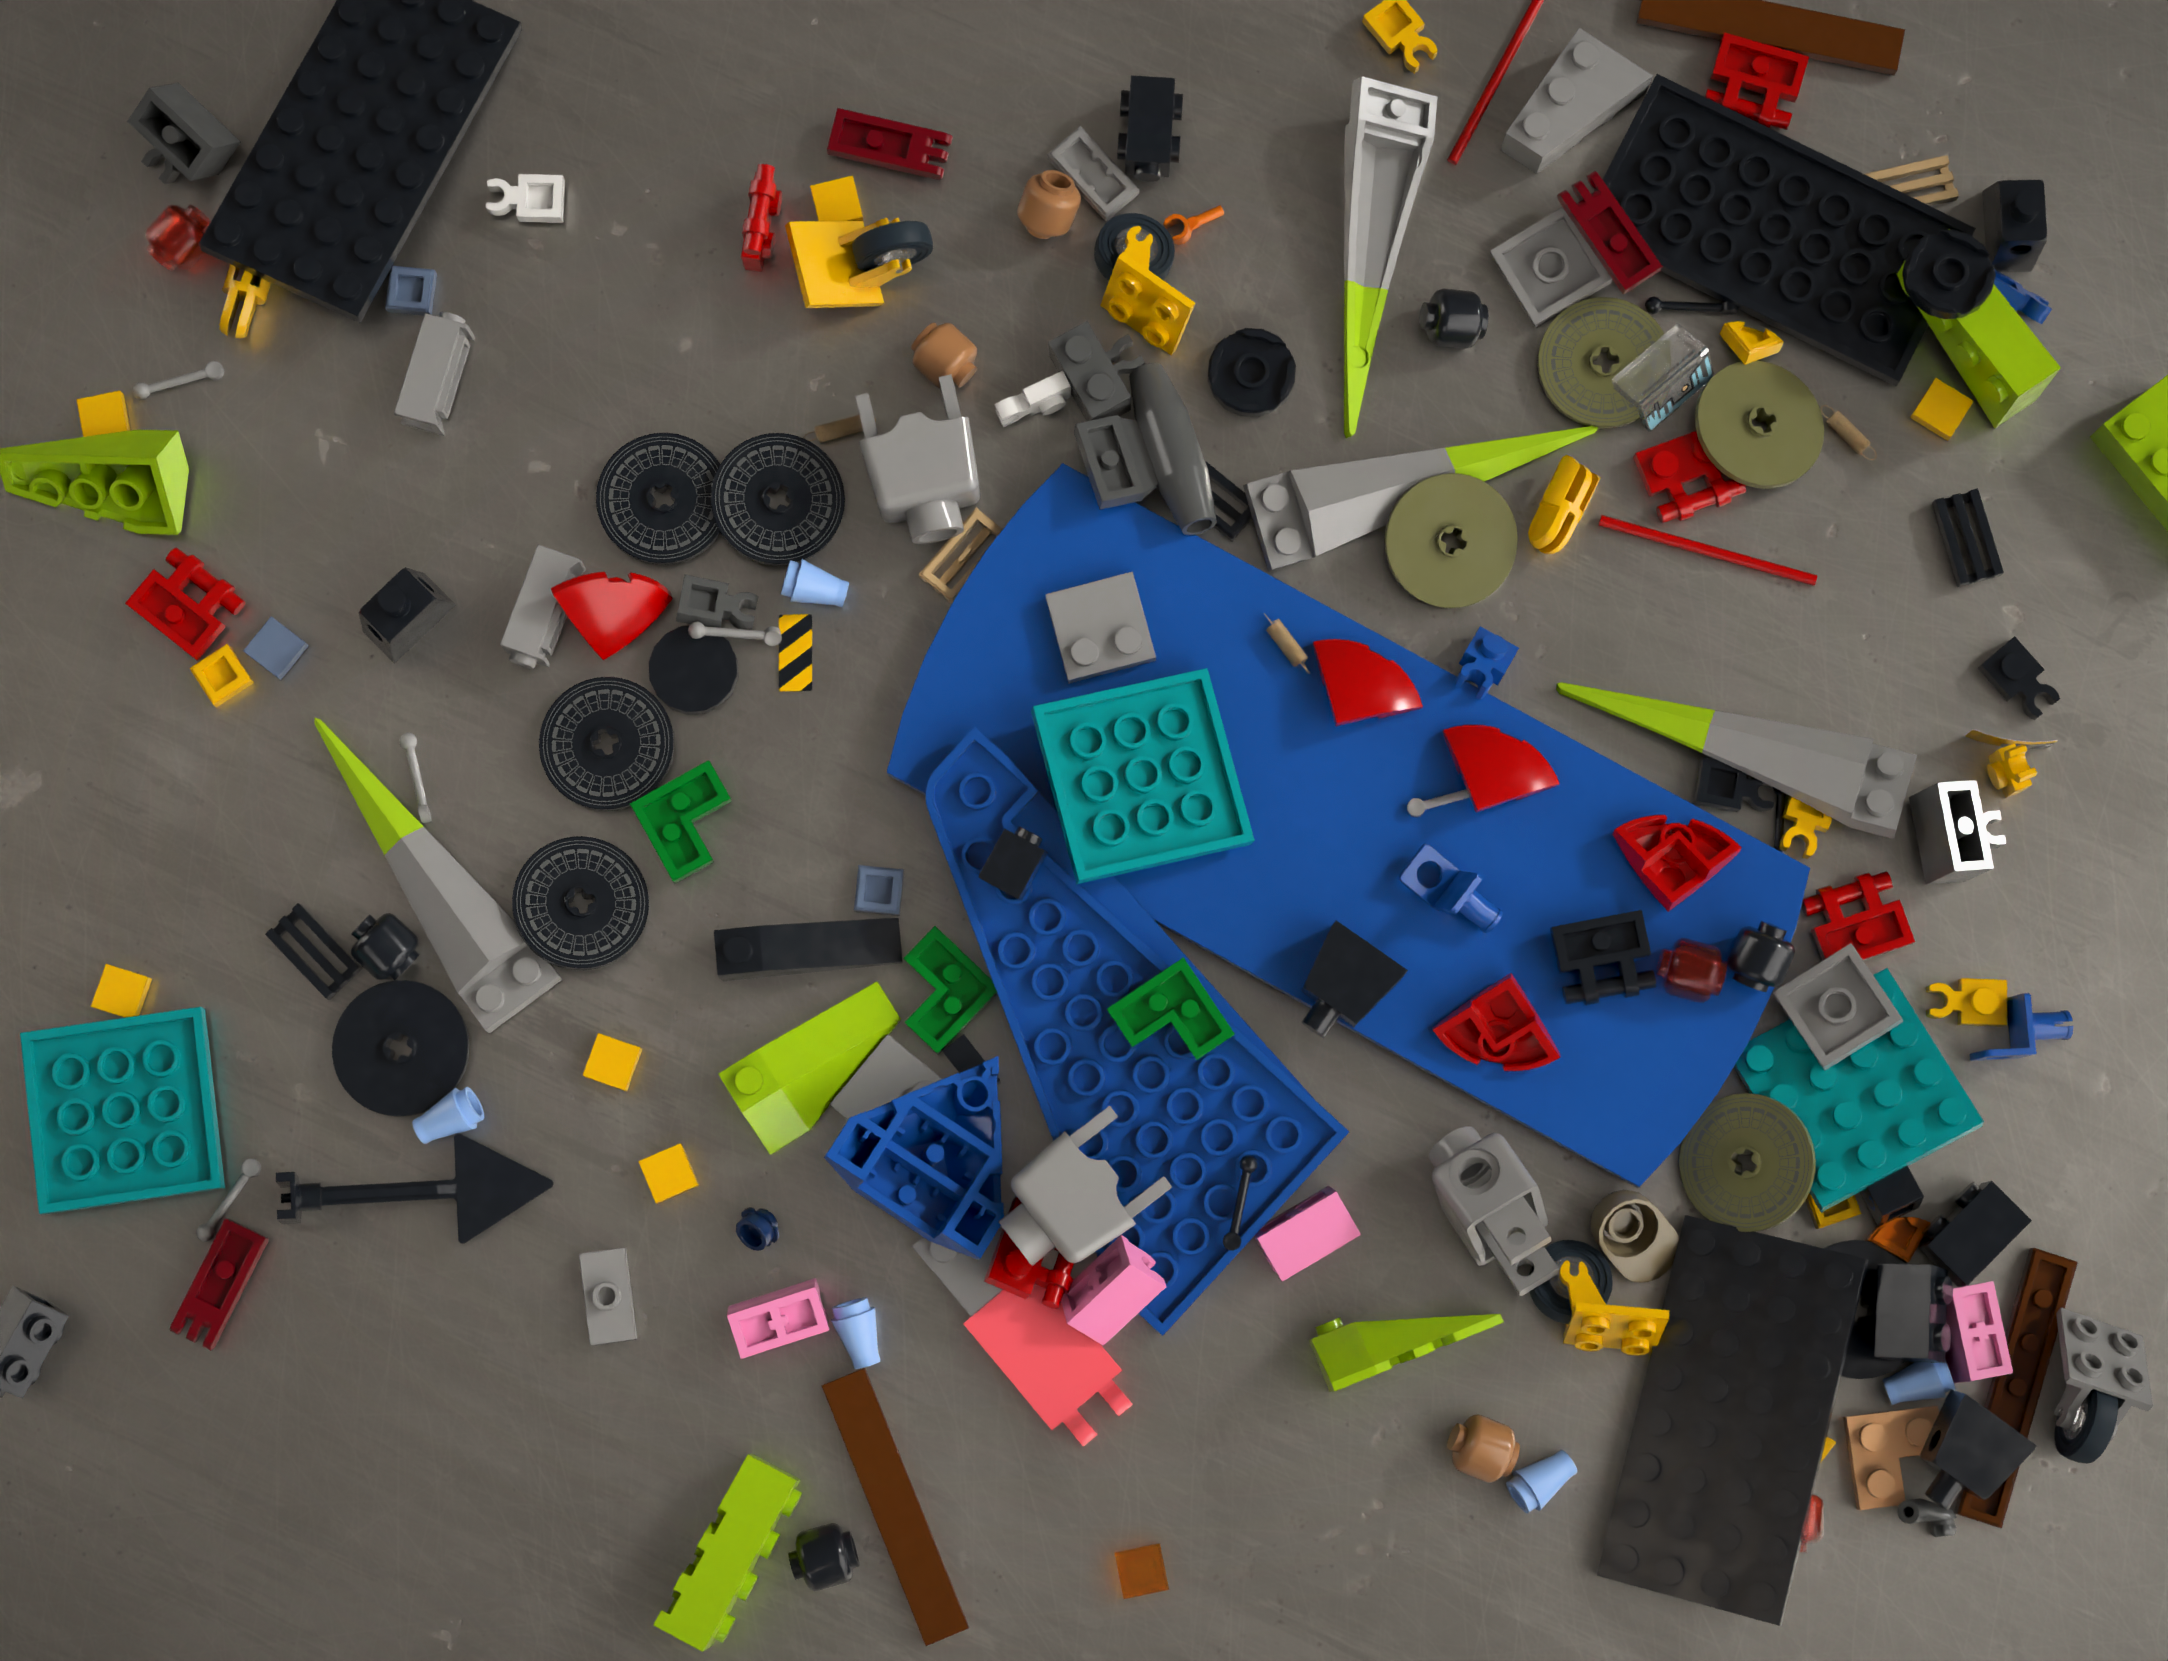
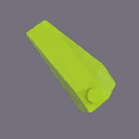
[0,429,189,535]
[718,982,901,1155]
[1309,1314,1504,1392]

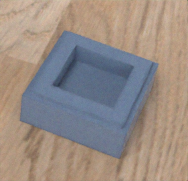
[385,266,437,316]
[243,616,309,680]
[854,865,904,916]

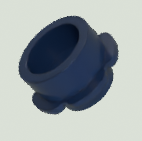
[736,1207,779,1251]

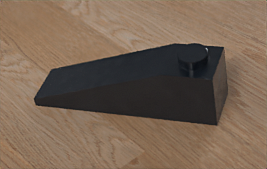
[714,918,903,981]

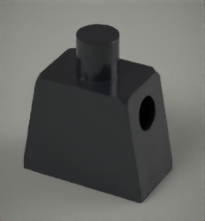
[1982,180,2047,272]
[358,567,456,664]
[1301,920,1408,1038]
[1920,1390,2037,1510]

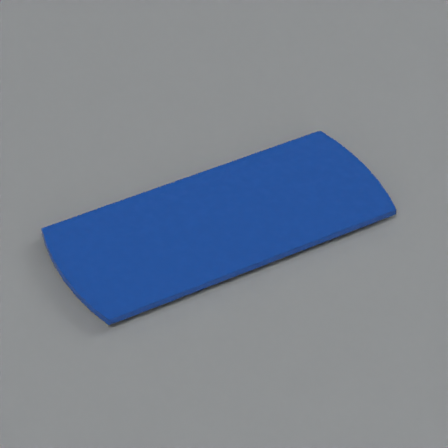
[887,463,1810,1188]

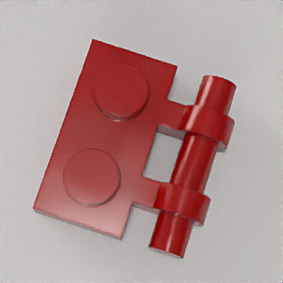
[1705,32,1809,130]
[741,164,782,272]
[1633,431,1746,523]
[125,547,246,661]
[1801,871,1915,961]
[983,1196,1074,1309]

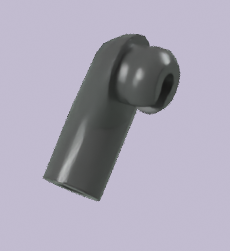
[1897,1498,1957,1537]

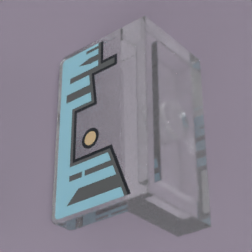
[1611,323,1714,432]

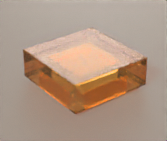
[1114,1543,1169,1599]

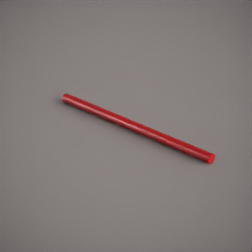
[1447,0,1544,165]
[1598,515,1817,586]

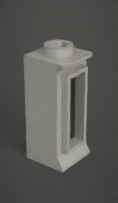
[394,312,475,436]
[500,545,586,669]

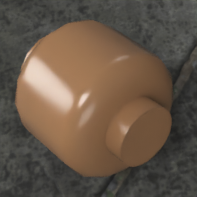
[1017,170,1081,239]
[911,322,977,388]
[1447,1414,1520,1483]

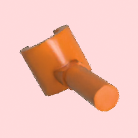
[1163,205,1224,245]

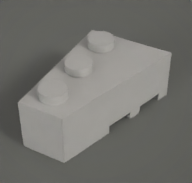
[1500,28,1653,174]

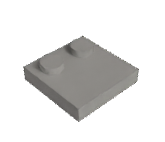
[1490,207,1612,328]
[1045,572,1156,683]
[1773,943,1903,1071]
[830,1034,942,1120]
[912,1213,1006,1317]

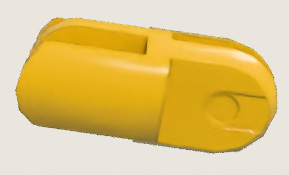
[219,264,271,338]
[1528,455,1601,554]

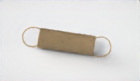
[1821,405,1877,460]
[803,415,876,443]
[1264,613,1310,674]

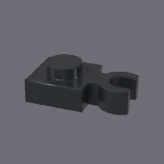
[1978,636,2060,720]
[1693,757,1774,812]

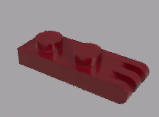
[827,108,953,180]
[1557,171,1663,295]
[170,1218,270,1351]

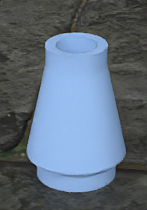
[780,559,849,607]
[412,1087,484,1144]
[831,1297,881,1369]
[1882,1360,1956,1405]
[1506,1450,1577,1513]

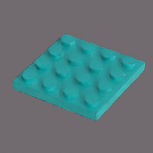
[1031,668,1255,884]
[1733,968,1984,1213]
[20,1007,225,1215]

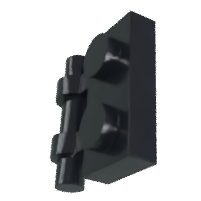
[1550,910,1656,1006]

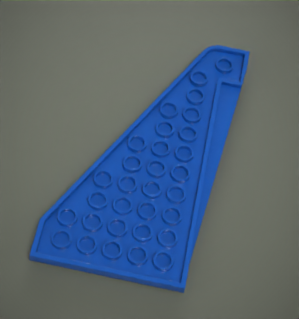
[926,726,1349,1336]

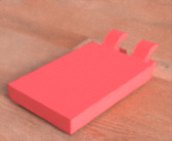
[963,1284,1133,1446]

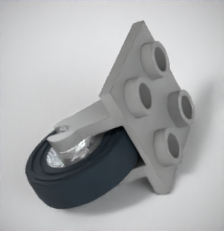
[2054,1308,2153,1464]

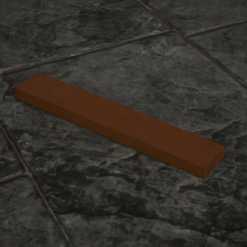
[1636,0,1905,76]
[1954,1248,2078,1528]
[822,1368,969,1646]

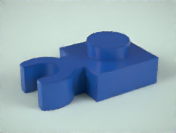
[1994,270,2052,324]
[1455,626,1519,700]

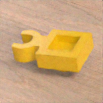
[1362,0,1438,74]
[1987,743,2037,798]
[1780,795,1832,859]
[1926,978,2007,1027]

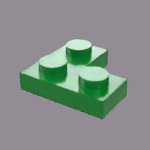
[630,760,732,884]
[903,926,997,1055]
[1107,957,1235,1060]

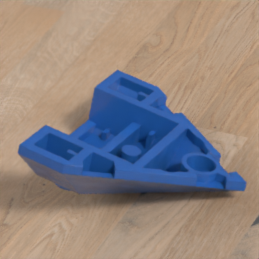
[824,1056,1004,1260]

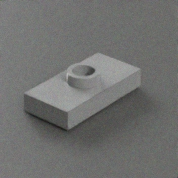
[1047,126,1139,222]
[579,1248,638,1346]

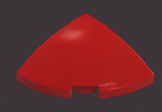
[551,571,673,660]
[1312,639,1423,726]
[1442,725,1560,813]
[1613,815,1742,912]
[1432,973,1561,1071]

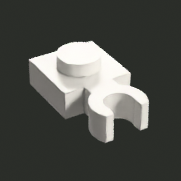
[486,174,565,223]
[994,370,1071,427]

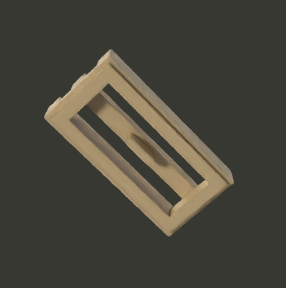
[1865,155,1959,206]
[919,508,1003,604]

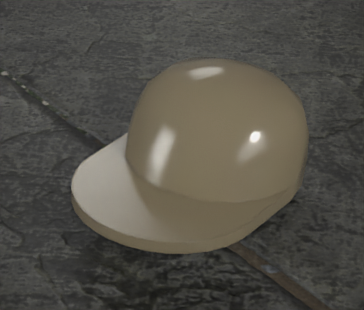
[1590,1189,1679,1283]

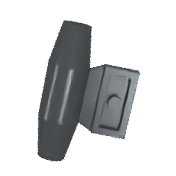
[1074,363,1217,535]

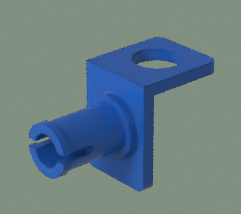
[1399,844,1503,933]
[1969,993,2073,1061]

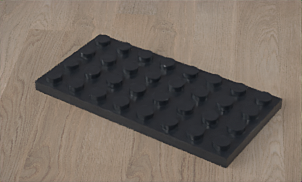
[199,0,522,323]
[1603,74,1976,386]
[1597,1215,1868,1626]

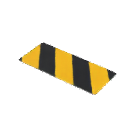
[779,614,812,691]

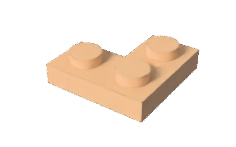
[1843,1406,1939,1510]

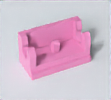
[1254,1186,1361,1282]
[1061,1235,1166,1346]
[727,1278,829,1359]
[1945,1281,2013,1383]

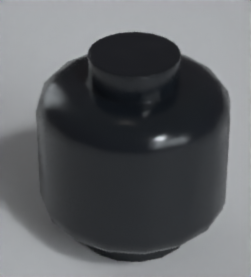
[1419,289,1489,349]
[351,913,420,981]
[1727,921,1795,992]
[788,1523,860,1591]

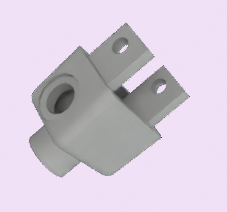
[855,374,981,544]
[998,1106,1172,1266]
[1429,1126,1560,1297]

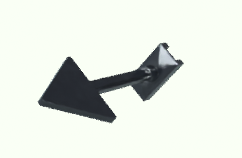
[276,1134,553,1244]

